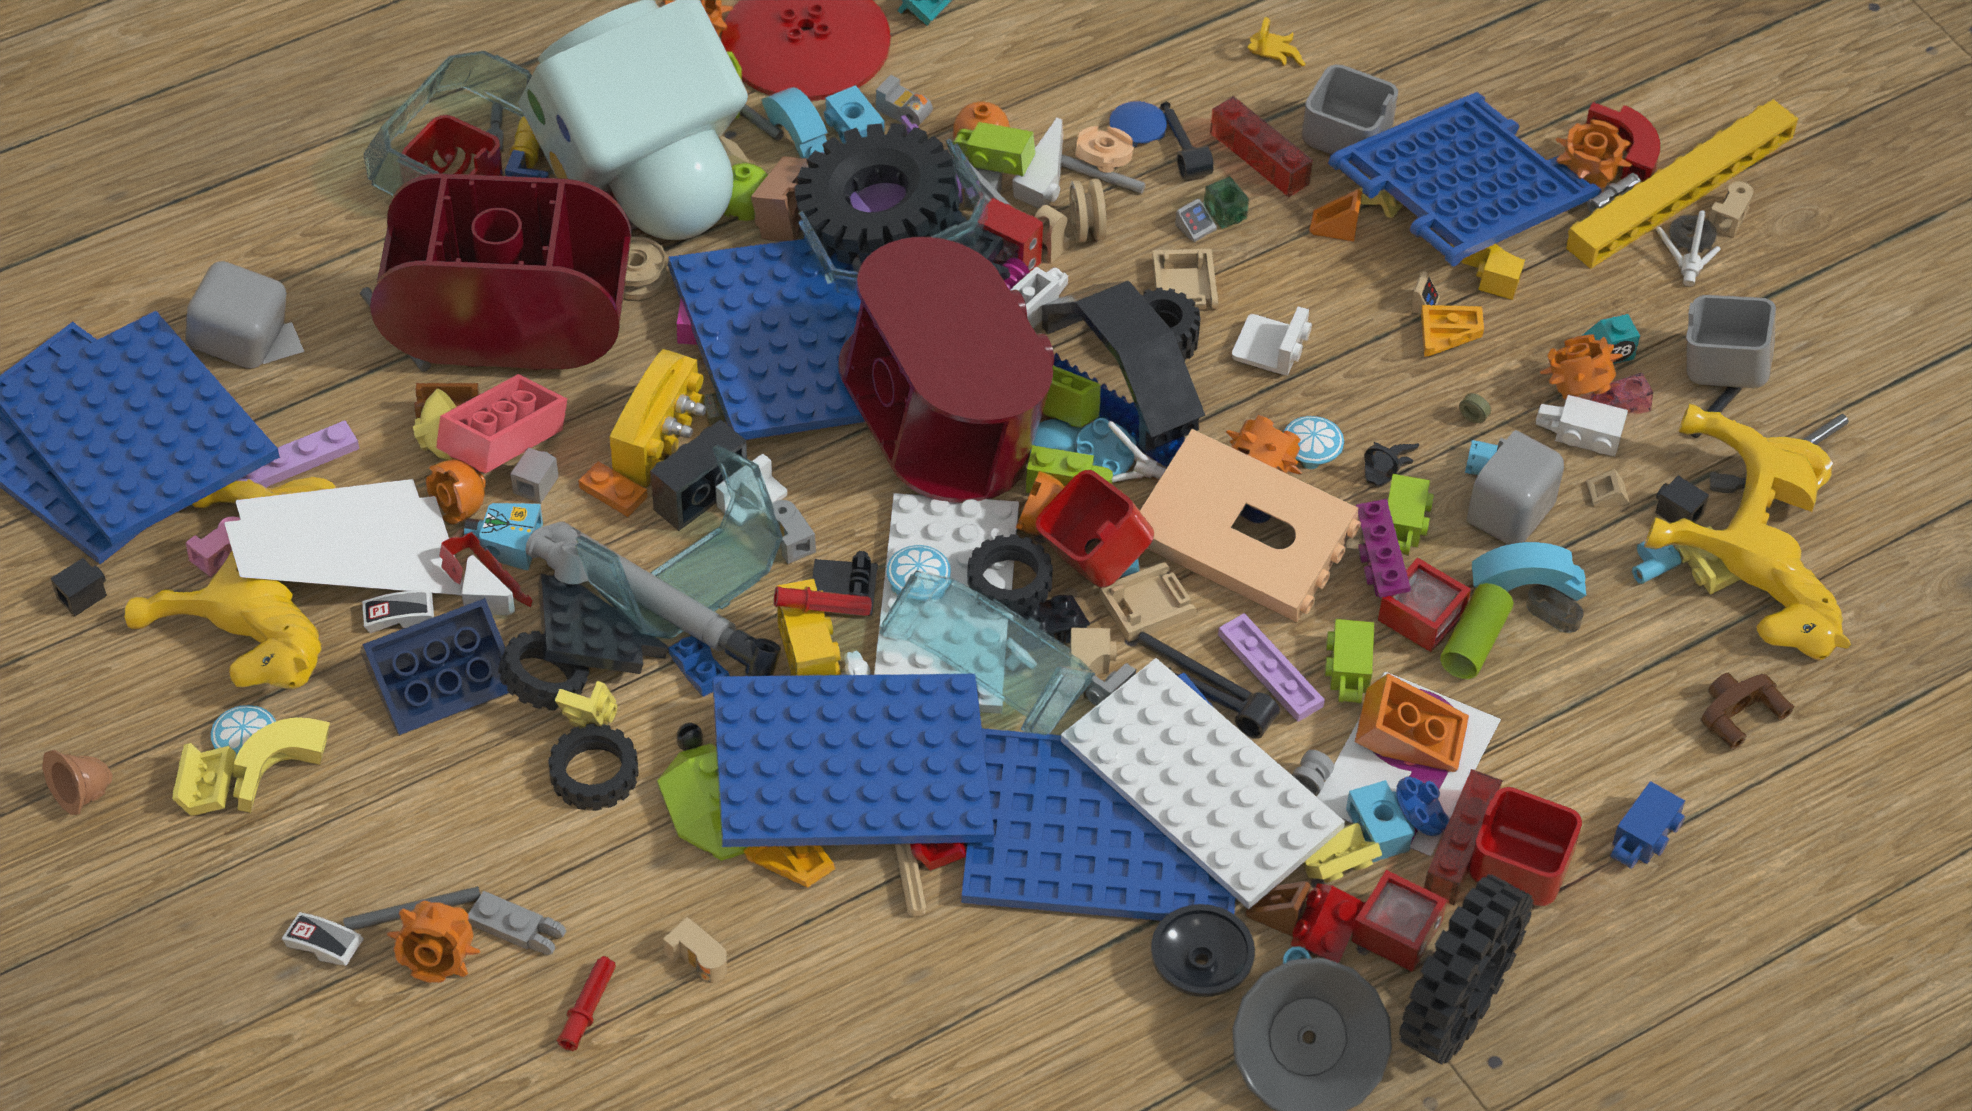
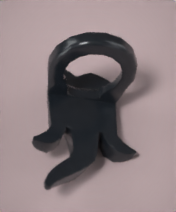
[1364,442,1419,488]

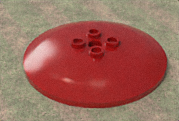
[722,0,890,101]

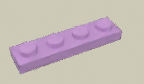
[236,420,359,487]
[1218,613,1325,722]

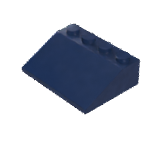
[360,598,509,736]

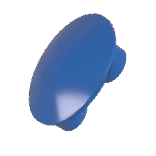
[1109,101,1167,147]
[1396,777,1450,836]

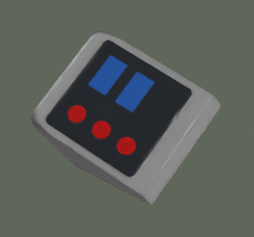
[1175,199,1217,242]

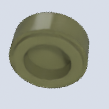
[1459,393,1491,423]

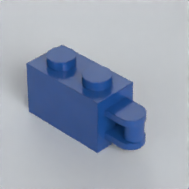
[1610,781,1685,869]

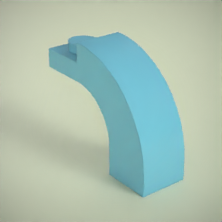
[761,87,828,159]
[1472,542,1586,601]

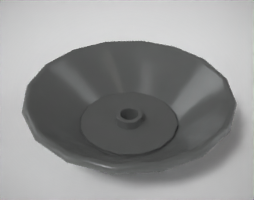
[1232,958,1392,1111]

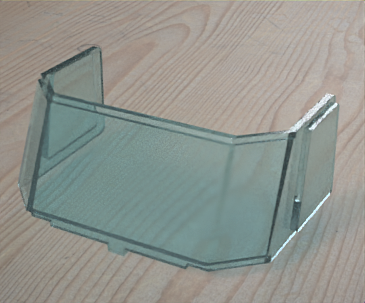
[363,50,532,196]
[798,138,988,296]
[575,445,783,640]
[879,570,1095,735]

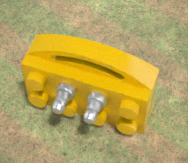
[610,349,706,487]

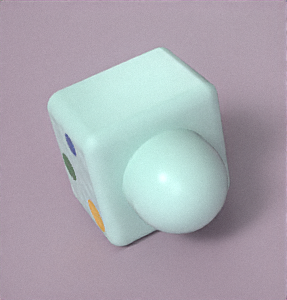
[518,0,748,240]

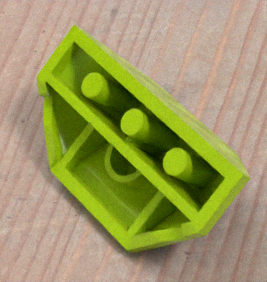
[657,743,748,861]

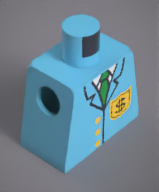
[464,503,543,571]

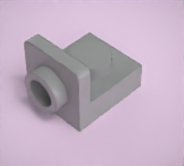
[1085,663,1136,706]

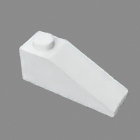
[1012,118,1063,209]

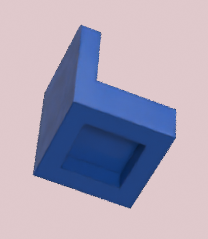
[505,150,548,178]

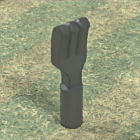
[486,103,504,152]
[1710,472,1746,493]

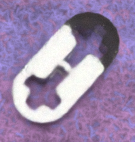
[1526,585,1584,633]

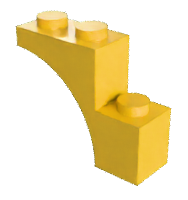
[1450,243,1525,300]

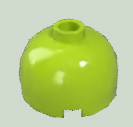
[724,163,768,221]

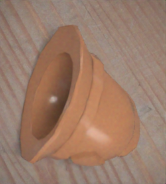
[42,749,113,815]

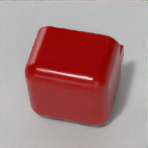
[1469,787,1582,906]

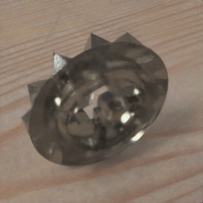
[1669,215,1717,253]

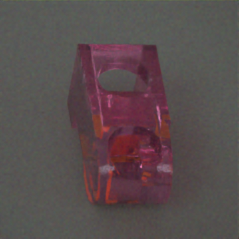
[1590,372,1653,414]

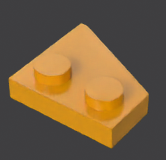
[1421,305,1484,356]
[744,845,835,888]

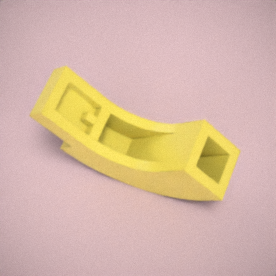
[233,718,330,813]

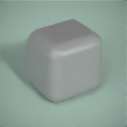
[1302,65,1398,162]
[185,261,286,368]
[1686,295,1776,388]
[1466,430,1564,545]

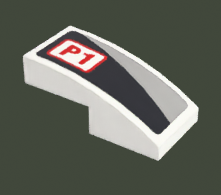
[362,590,434,633]
[282,912,363,966]

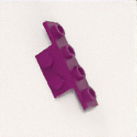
[1356,499,1411,598]

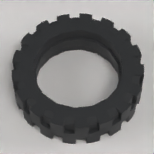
[967,534,1053,616]
[498,631,589,711]
[548,724,639,811]

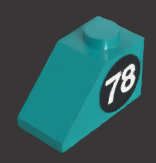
[1581,314,1640,364]

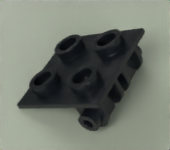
[812,551,878,616]
[1013,595,1090,651]

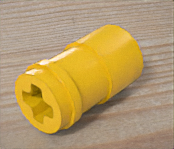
[509,116,541,169]

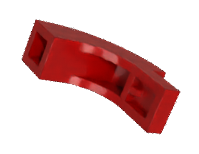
[1585,102,1661,182]

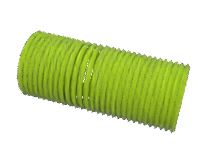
[1440,583,1514,679]

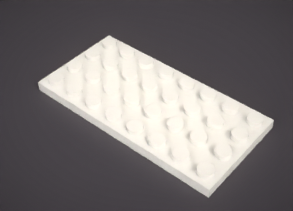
[874,493,1019,713]
[1061,658,1345,909]

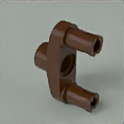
[1700,672,1794,750]

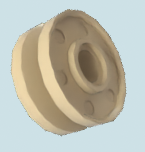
[1069,179,1107,243]
[623,236,667,300]

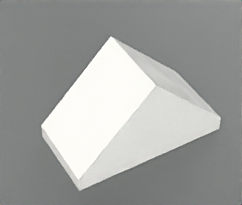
[462,555,515,615]

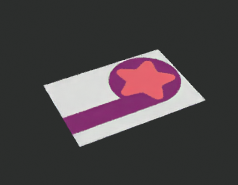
[1317,672,1501,856]

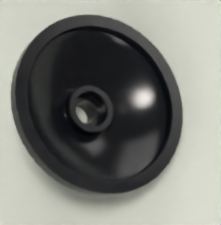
[1151,904,1255,997]

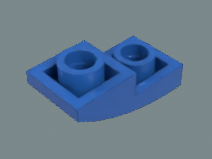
[668,635,730,697]

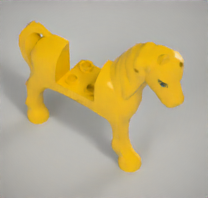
[1644,403,1851,661]
[125,477,336,689]

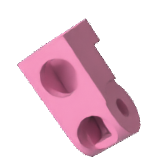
[186,516,241,577]

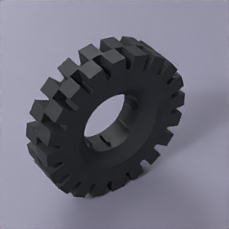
[795,123,960,265]
[1399,874,1533,1065]

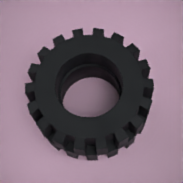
[1142,288,1201,361]

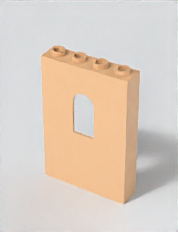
[1140,429,1361,622]

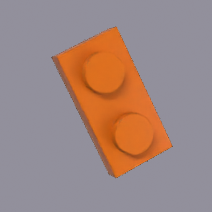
[578,461,648,517]

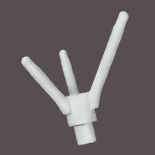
[1656,211,1720,286]
[1108,421,1166,483]

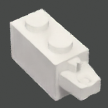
[1011,267,1068,328]
[1536,395,1628,457]

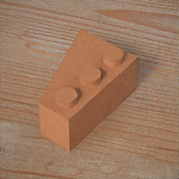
[751,156,808,241]

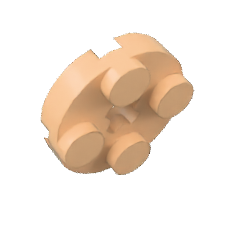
[1075,126,1134,173]

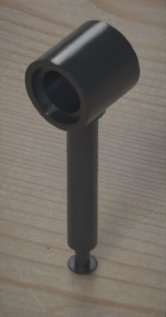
[1160,102,1214,180]
[1168,667,1280,739]

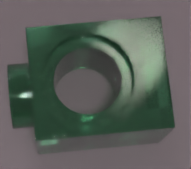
[1204,176,1249,229]

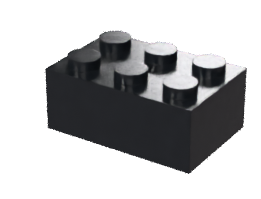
[650,419,747,531]

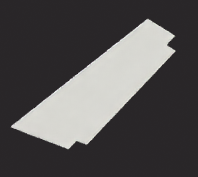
[224,479,463,595]

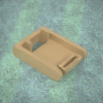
[1152,249,1218,310]
[1099,562,1197,642]

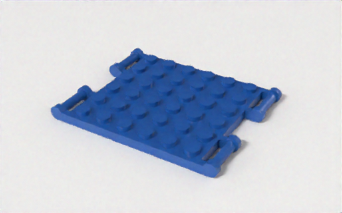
[1328,92,1602,267]

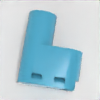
[1465,440,1498,476]
[1632,541,1682,584]

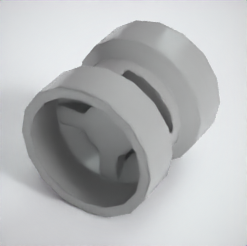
[1292,750,1334,796]

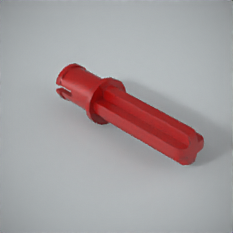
[773,586,872,616]
[556,956,616,1051]

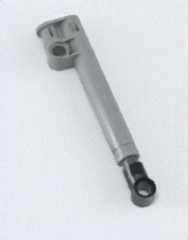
[525,521,781,676]

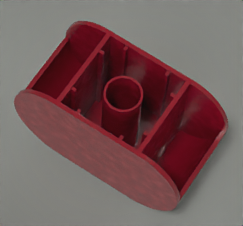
[370,174,631,370]
[838,237,1054,503]

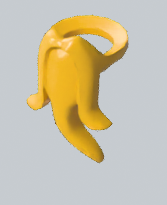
[1247,17,1306,67]

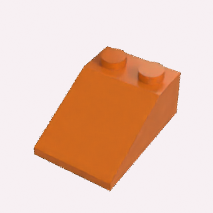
[1355,673,1469,772]

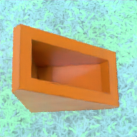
[1309,189,1362,242]

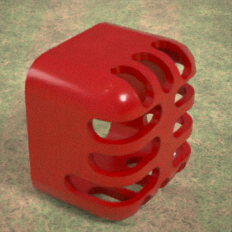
[401,115,503,183]

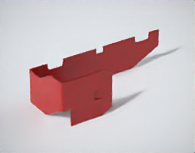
[439,532,533,608]

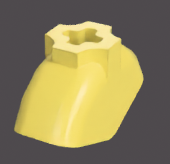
[413,389,458,461]

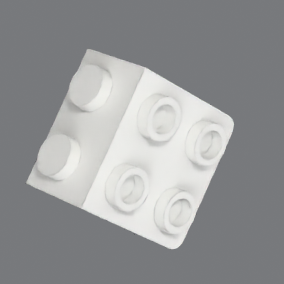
[1232,306,1312,376]

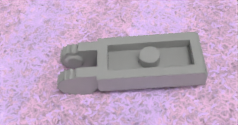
[468,891,566,955]

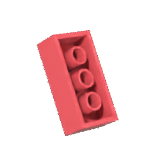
[436,374,567,474]

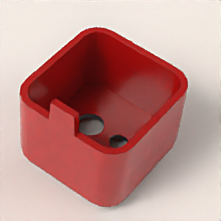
[1035,470,1155,588]

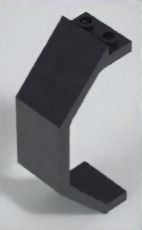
[1042,280,1206,452]

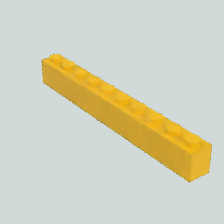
[1566,99,1798,269]

